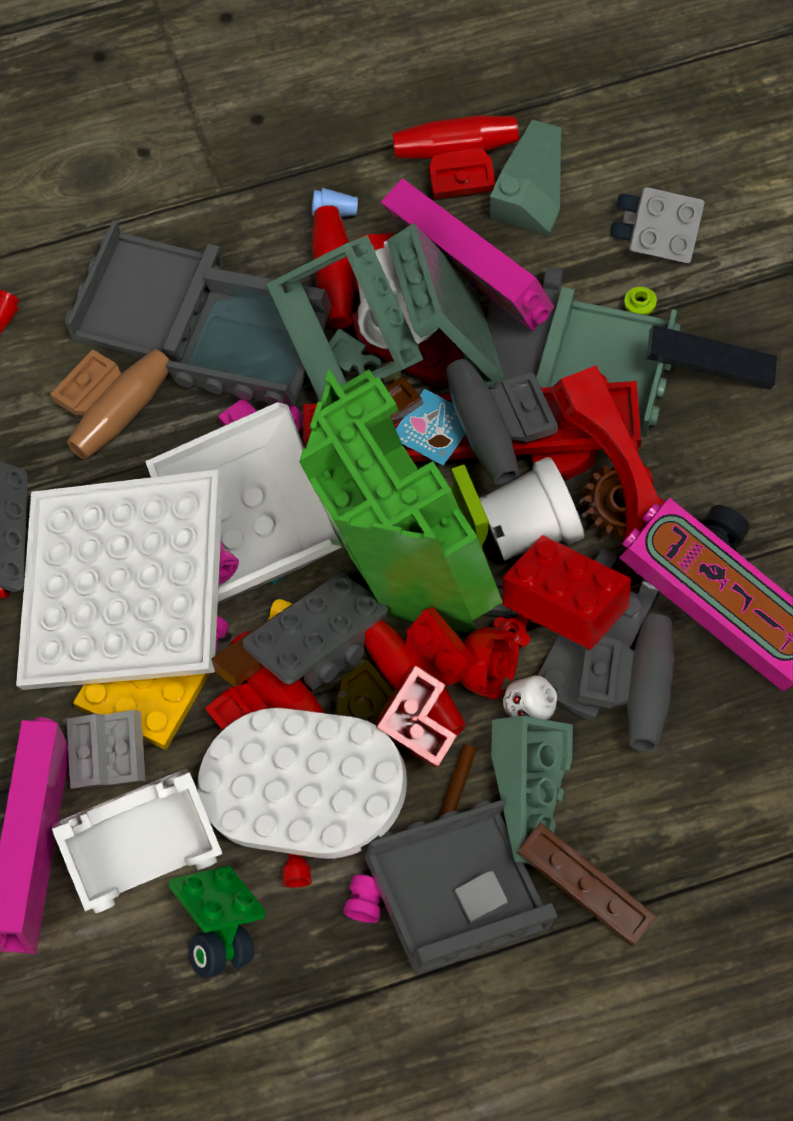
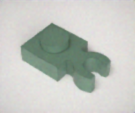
[329,329,382,375]

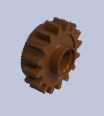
[579,465,627,540]

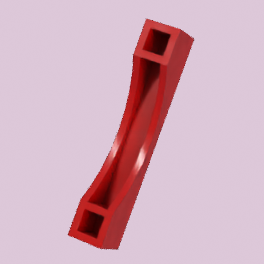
[551,365,664,575]

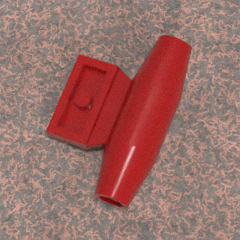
[392,115,519,199]
[312,205,394,329]
[364,607,476,736]
[205,631,325,730]

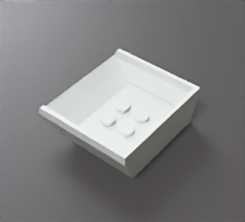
[145,402,342,605]

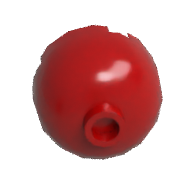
[460,627,519,699]

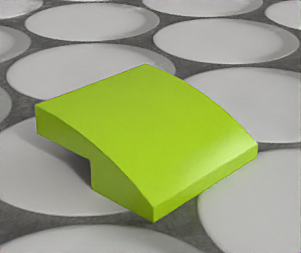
[449,465,489,547]

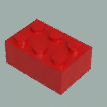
[503,535,631,650]

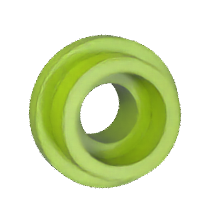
[624,286,657,316]

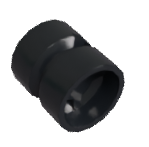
[702,505,750,551]

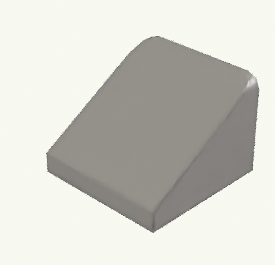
[454,871,508,924]

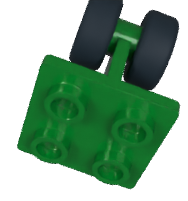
[168,866,266,978]

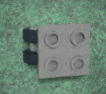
[610,187,704,263]

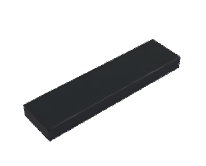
[647,325,777,389]

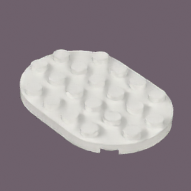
[198,708,407,859]

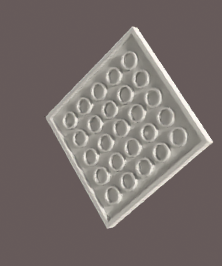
[16,469,224,690]

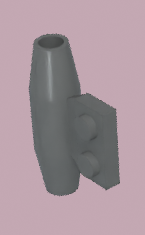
[445,359,558,485]
[576,614,675,752]

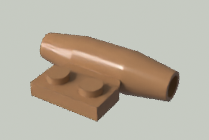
[50,349,170,460]

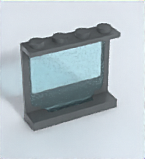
[166,267,333,407]

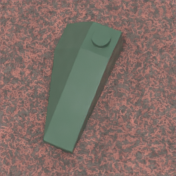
[490,119,561,236]
[491,716,573,864]

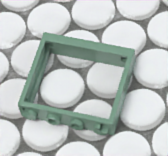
[266,235,424,402]

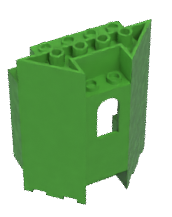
[299,369,503,634]

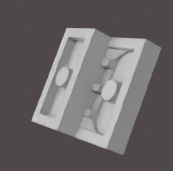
[66,710,146,789]

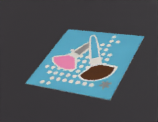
[396,389,465,465]

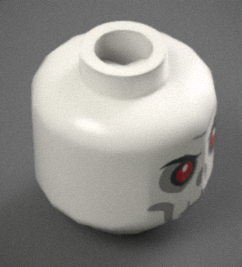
[503,676,557,720]

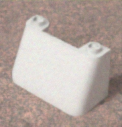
[52,769,223,913]

